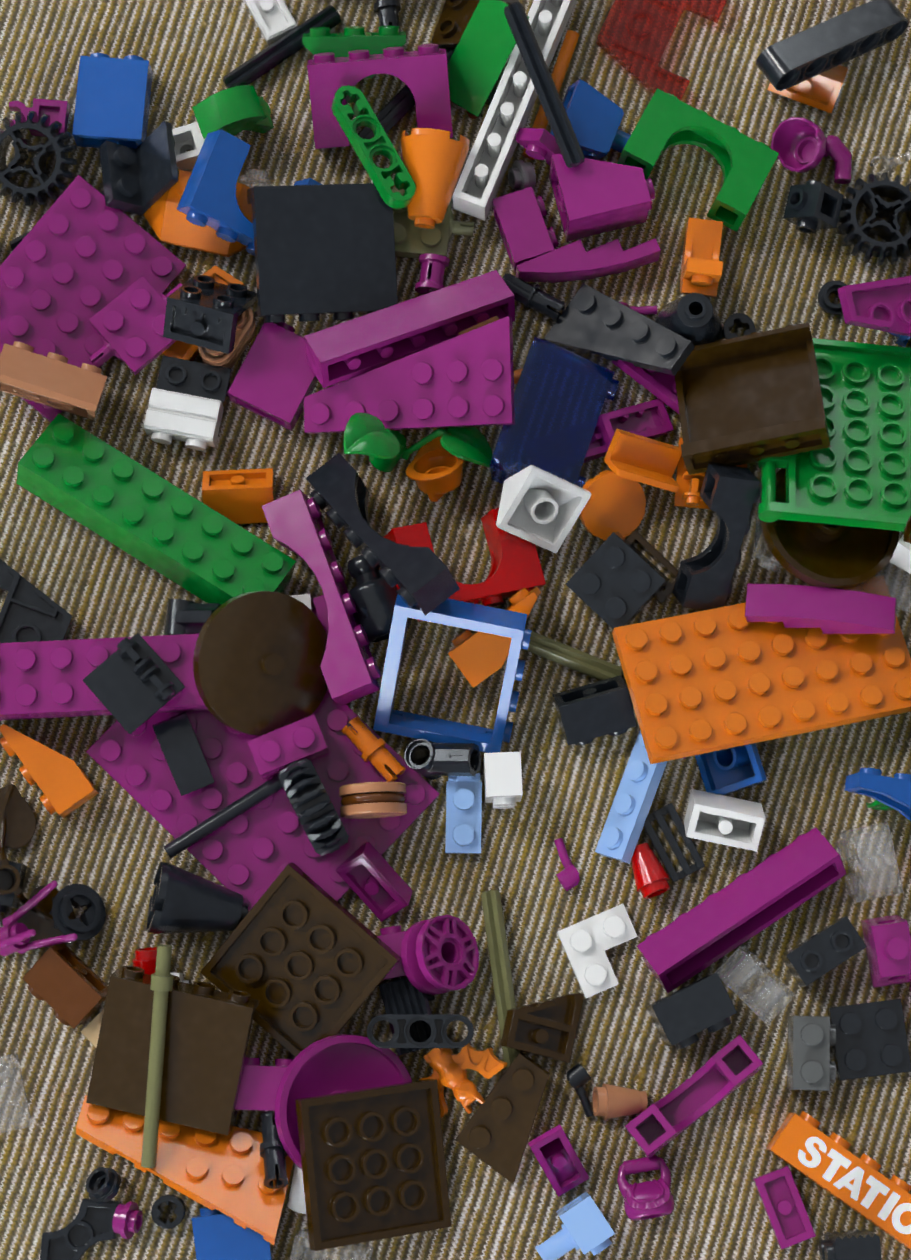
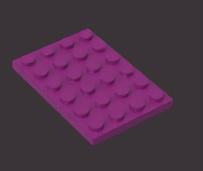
[0,175,186,423]

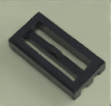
[643,803,705,883]

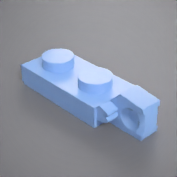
[445,773,482,854]

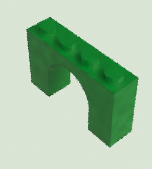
[617,88,779,232]

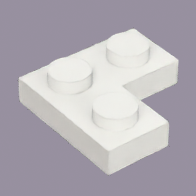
[557,904,638,999]

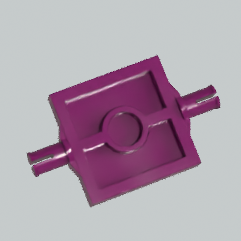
[88,276,183,375]

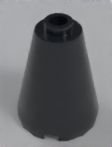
[655,293,723,346]
[146,862,249,934]

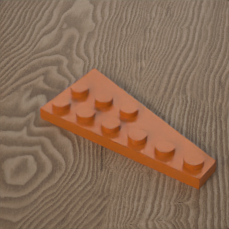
[76,1095,294,1245]

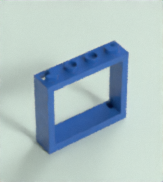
[373,594,532,753]

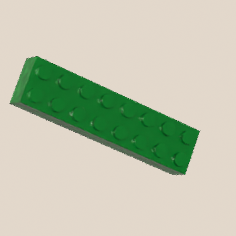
[16,414,296,604]

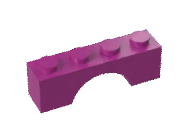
[625,1035,763,1159]

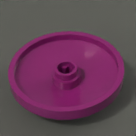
[275,1034,412,1169]

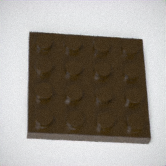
[200,862,401,1057]
[295,1079,452,1251]

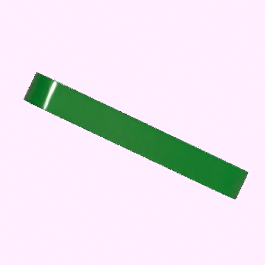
[331,85,416,209]

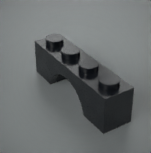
[672,463,760,610]

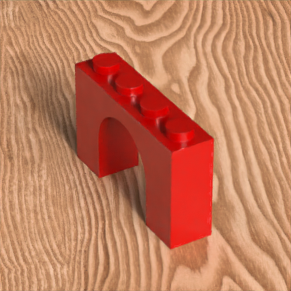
[384,508,546,622]

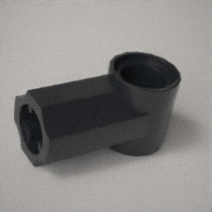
[163,599,222,635]
[404,739,482,780]

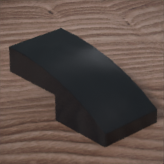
[152,711,215,796]

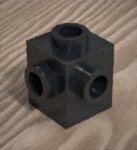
[783,180,844,234]

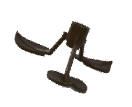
[0,784,76,947]

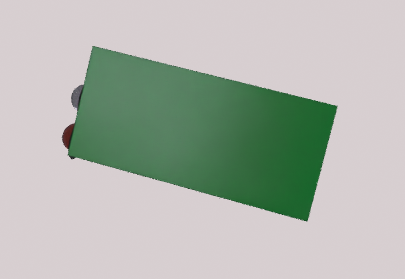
[447,0,530,119]

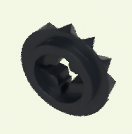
[49,884,106,942]

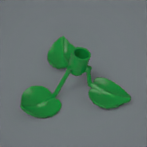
[343,412,495,472]

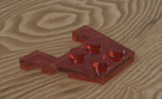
[596,0,728,101]

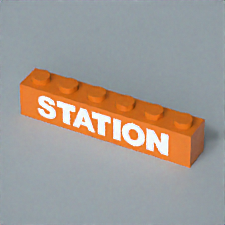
[766,1111,911,1250]

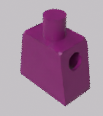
[861,915,911,988]

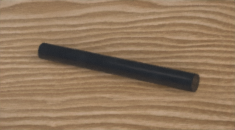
[163,774,283,858]

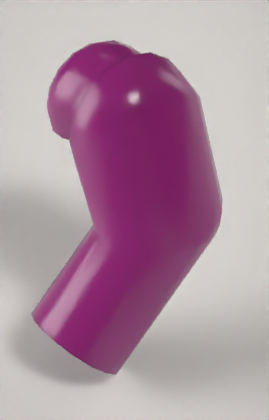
[824,135,852,184]

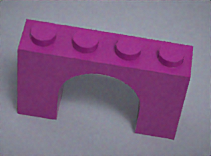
[307,44,453,149]

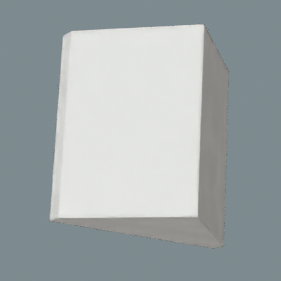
[496,465,592,553]

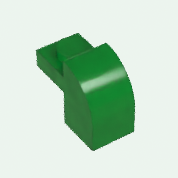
[192,85,274,139]

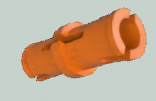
[341,716,406,782]

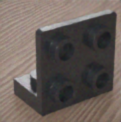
[99,121,179,216]
[163,275,257,354]

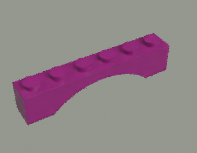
[262,490,381,706]

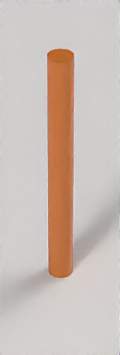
[522,30,580,160]

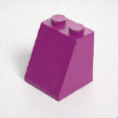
[549,153,655,242]

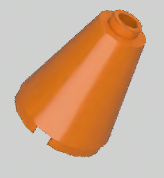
[401,128,470,229]

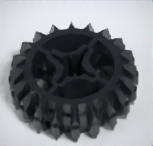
[0,111,78,206]
[836,172,911,266]
[279,758,349,856]

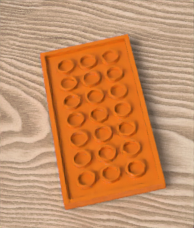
[612,576,911,764]

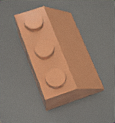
[0,341,107,421]

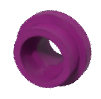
[112,1201,143,1239]

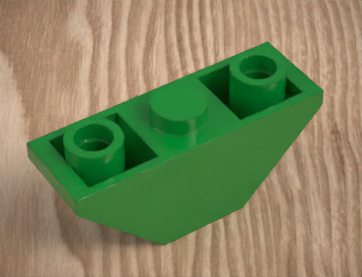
[302,26,406,78]

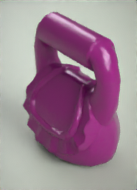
[617,1155,674,1221]

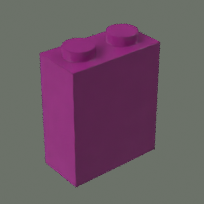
[227,322,319,431]

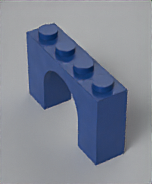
[177,129,322,256]

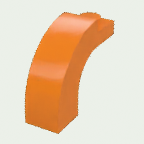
[680,217,723,298]

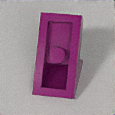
[528,1124,589,1197]

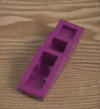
[516,238,661,283]
[525,399,674,473]
[745,584,897,634]

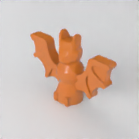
[419,1043,507,1118]

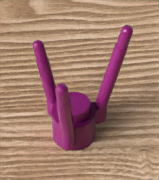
[0,880,78,956]

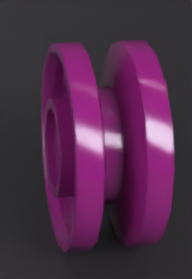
[400,914,479,996]

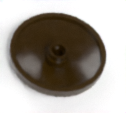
[760,468,899,589]
[193,591,328,736]

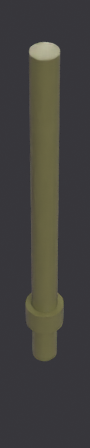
[141,944,174,1168]

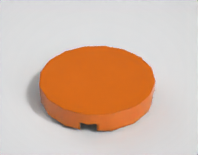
[579,470,646,540]

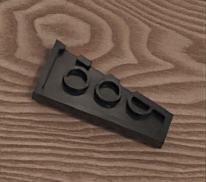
[544,283,695,376]

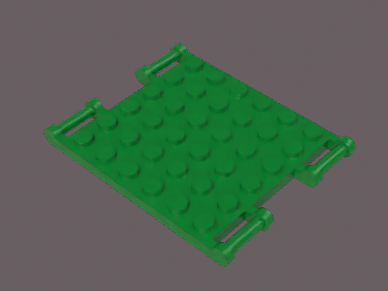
[758,338,911,532]

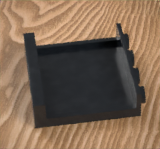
[247,183,398,323]

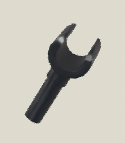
[566,1064,594,1117]

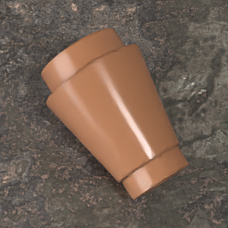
[592,1083,648,1120]

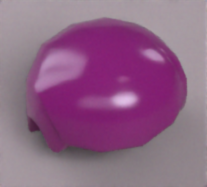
[771,117,826,173]

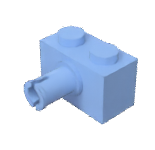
[535,1191,615,1260]

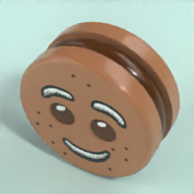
[339,782,407,819]

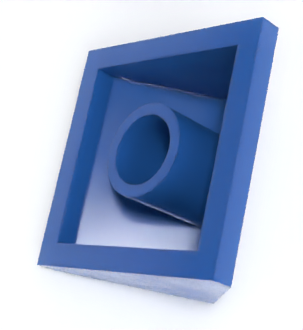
[695,743,767,795]

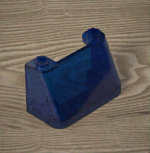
[490,337,620,488]

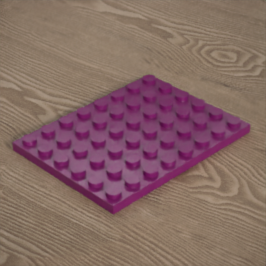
[86,689,440,910]

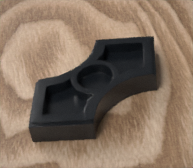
[40,1198,121,1260]

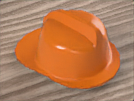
[405,437,465,502]

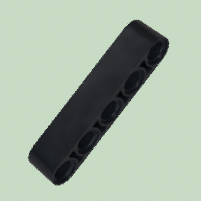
[756,0,909,91]

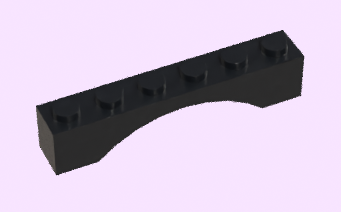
[306,453,460,616]

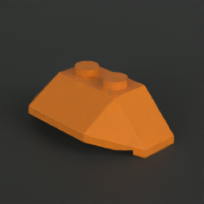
[143,169,253,257]

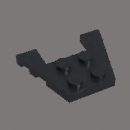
[0,559,74,643]

